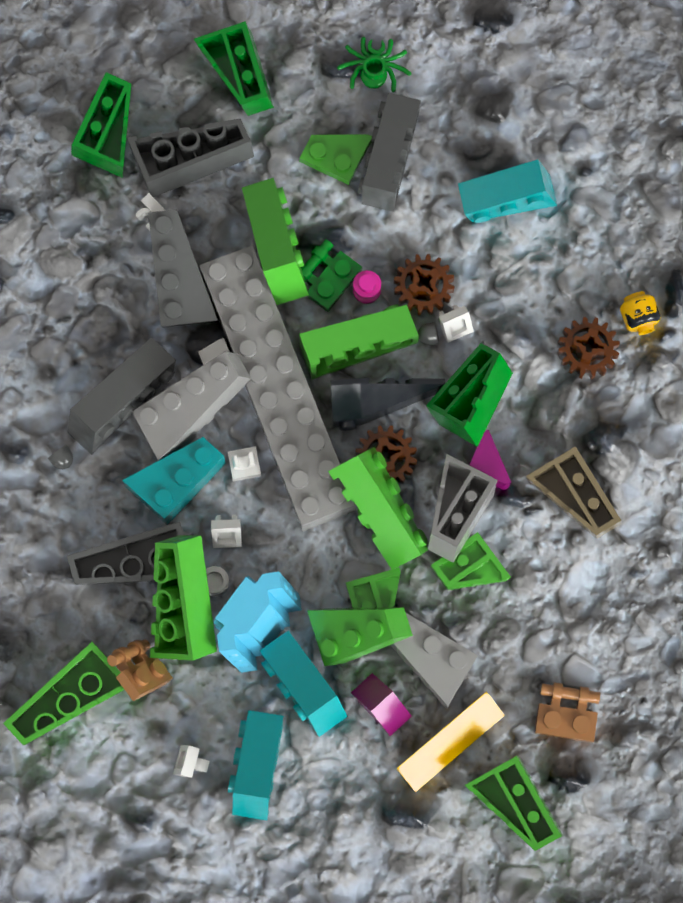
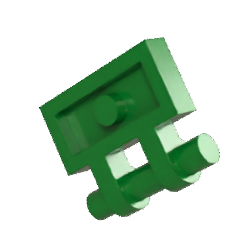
[301,239,362,312]

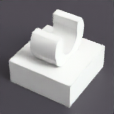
[136,193,166,231]
[439,305,473,343]
[228,446,261,482]
[211,514,242,548]
[173,745,210,778]

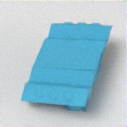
[213,571,302,673]

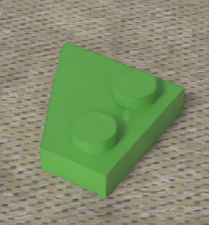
[299,134,372,185]
[431,532,511,590]
[346,568,401,608]

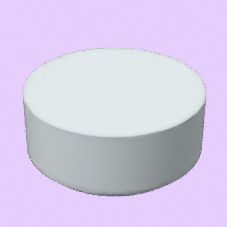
[206,566,229,596]

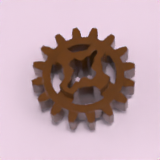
[394,254,455,316]
[557,317,620,379]
[355,425,417,484]

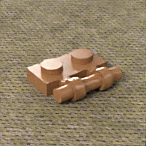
[107,639,173,701]
[534,682,600,743]

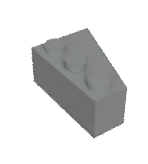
[428,454,497,563]
[390,613,478,709]

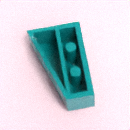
[458,159,557,223]
[122,437,226,525]
[260,631,348,737]
[228,710,284,820]

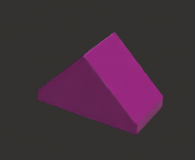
[469,430,511,490]
[351,673,412,736]

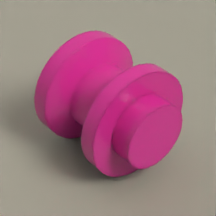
[353,270,381,304]

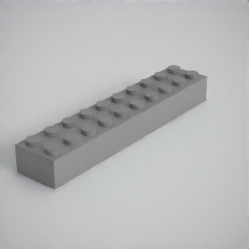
[199,246,356,532]

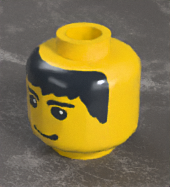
[620,291,661,335]

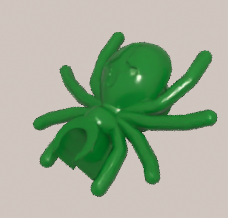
[337,36,412,92]

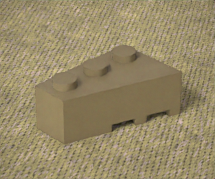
[526,446,622,539]

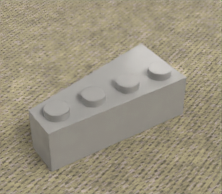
[132,351,251,461]

